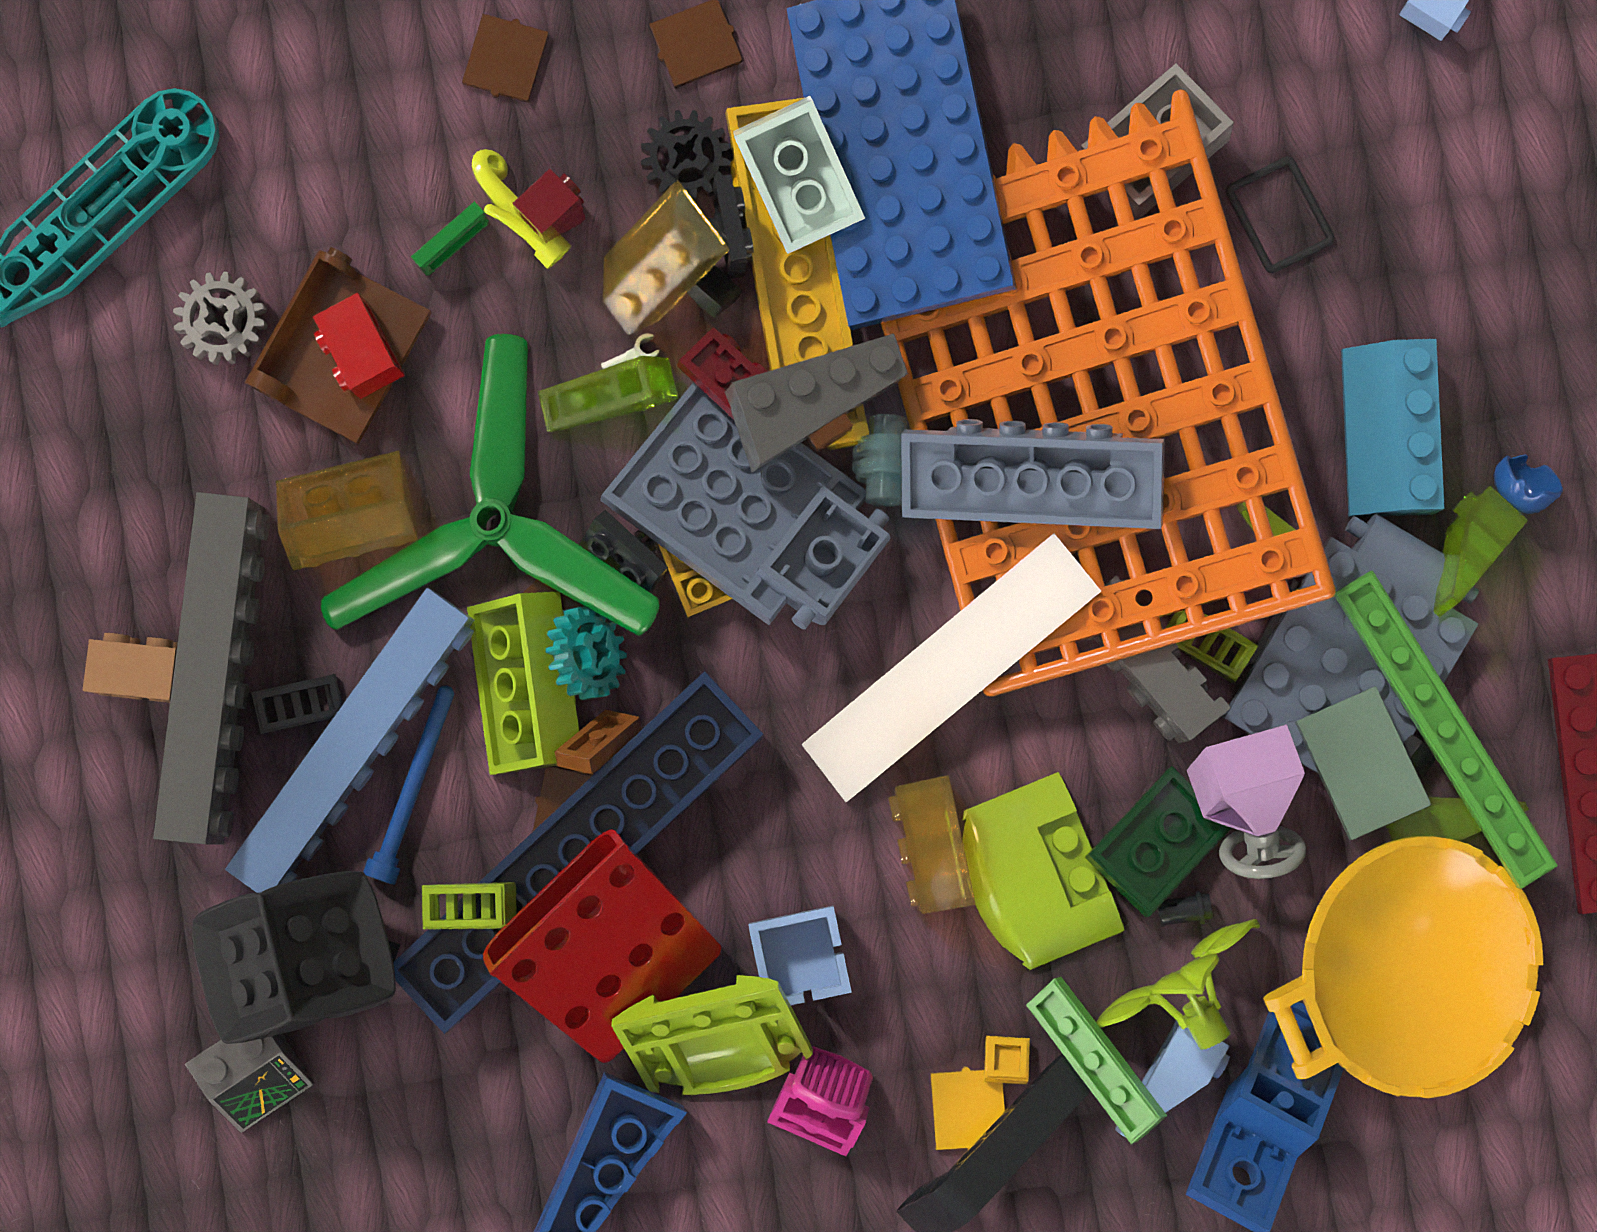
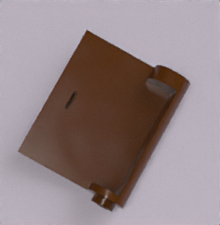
[244,247,432,445]

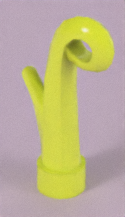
[472,149,572,269]

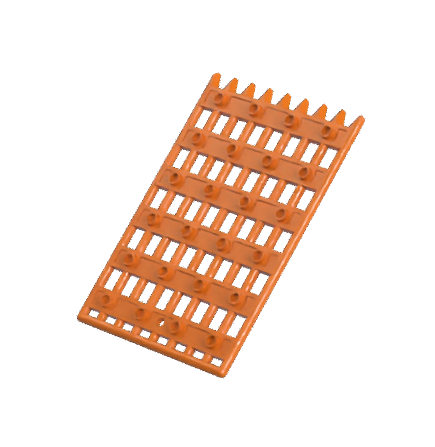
[881,89,1336,697]

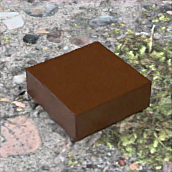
[808,413,853,452]

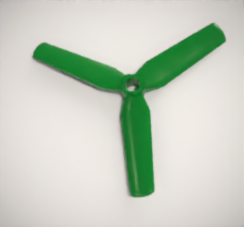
[321,334,659,635]

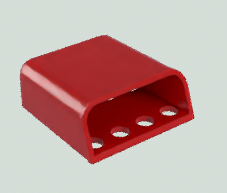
[483,829,721,1063]

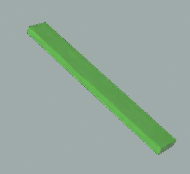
[1334,570,1558,889]

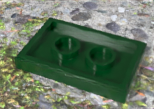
[1085,766,1231,918]

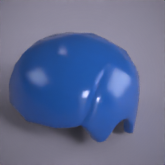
[1494,454,1563,514]

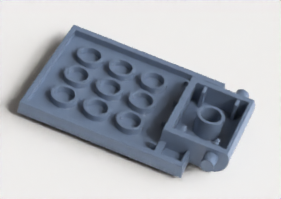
[600,382,890,629]
[1222,514,1479,774]

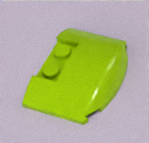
[961,772,1125,970]
[611,975,813,1095]

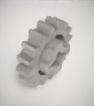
[173,272,268,365]

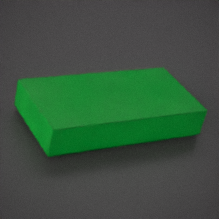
[411,201,489,276]

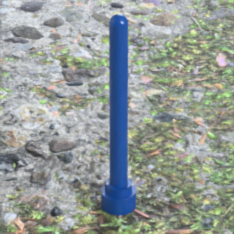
[363,685,454,885]

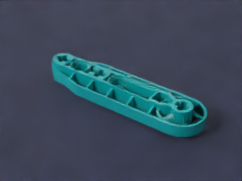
[0,88,220,328]

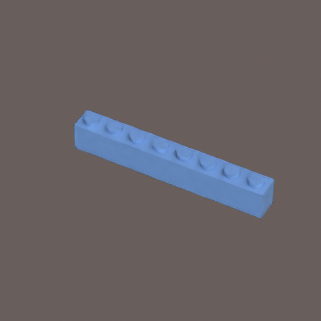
[225,588,474,893]

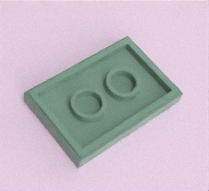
[1295,686,1431,840]

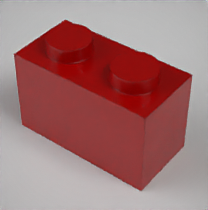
[313,292,405,399]

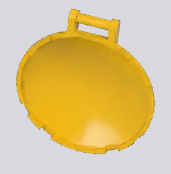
[1263,836,1543,1098]

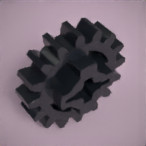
[641,110,732,203]

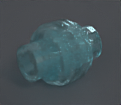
[852,414,907,507]

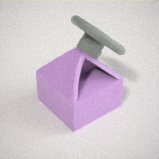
[1187,725,1306,879]

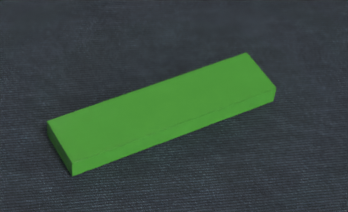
[1026,977,1167,1144]

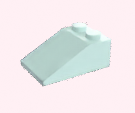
[733,96,865,254]

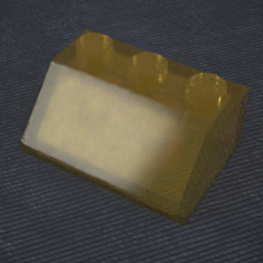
[603,181,730,335]
[276,451,418,570]
[888,775,976,914]

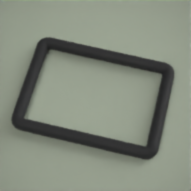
[1226,156,1335,273]

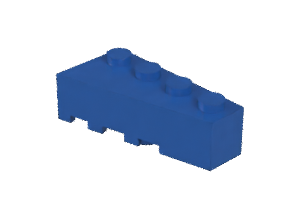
[534,1072,687,1232]

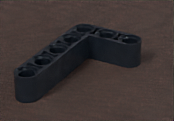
[896,1053,1091,1232]

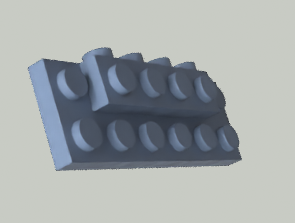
[901,419,1165,529]

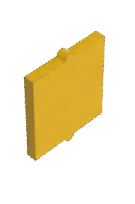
[930,1066,1005,1150]

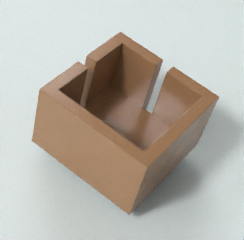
[83,633,178,703]

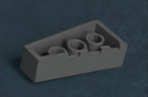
[725,334,908,473]
[1086,576,1231,743]

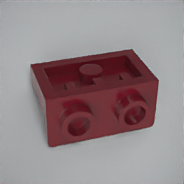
[677,327,768,419]

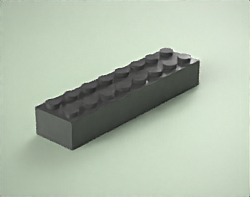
[153,492,270,845]

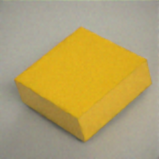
[827,421,870,450]
[984,1036,1030,1084]

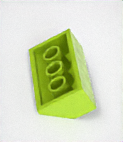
[467,591,579,775]

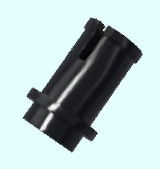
[1158,891,1213,927]

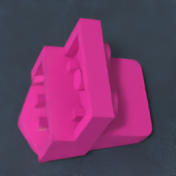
[767,1046,873,1156]

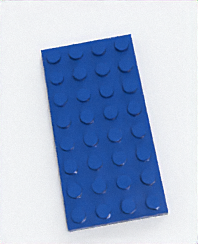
[786,0,1016,330]

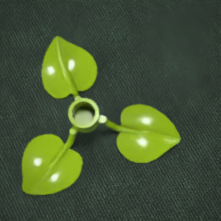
[1096,919,1260,1050]

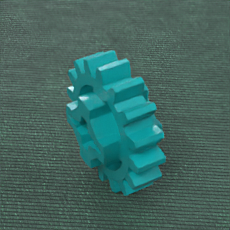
[546,606,627,700]

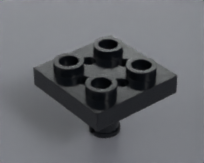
[677,174,754,279]
[579,510,669,593]

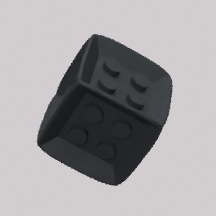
[192,871,396,1044]

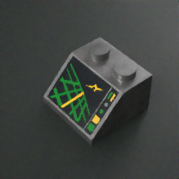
[185,1034,315,1133]

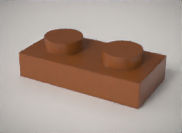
[555,709,642,774]

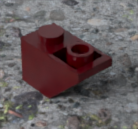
[512,168,586,243]

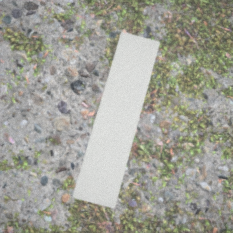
[802,533,1101,802]

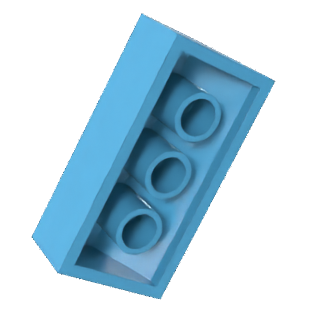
[1341,339,1444,517]

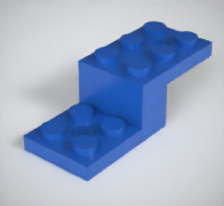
[1185,1002,1344,1232]

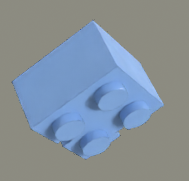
[748,905,852,1005]

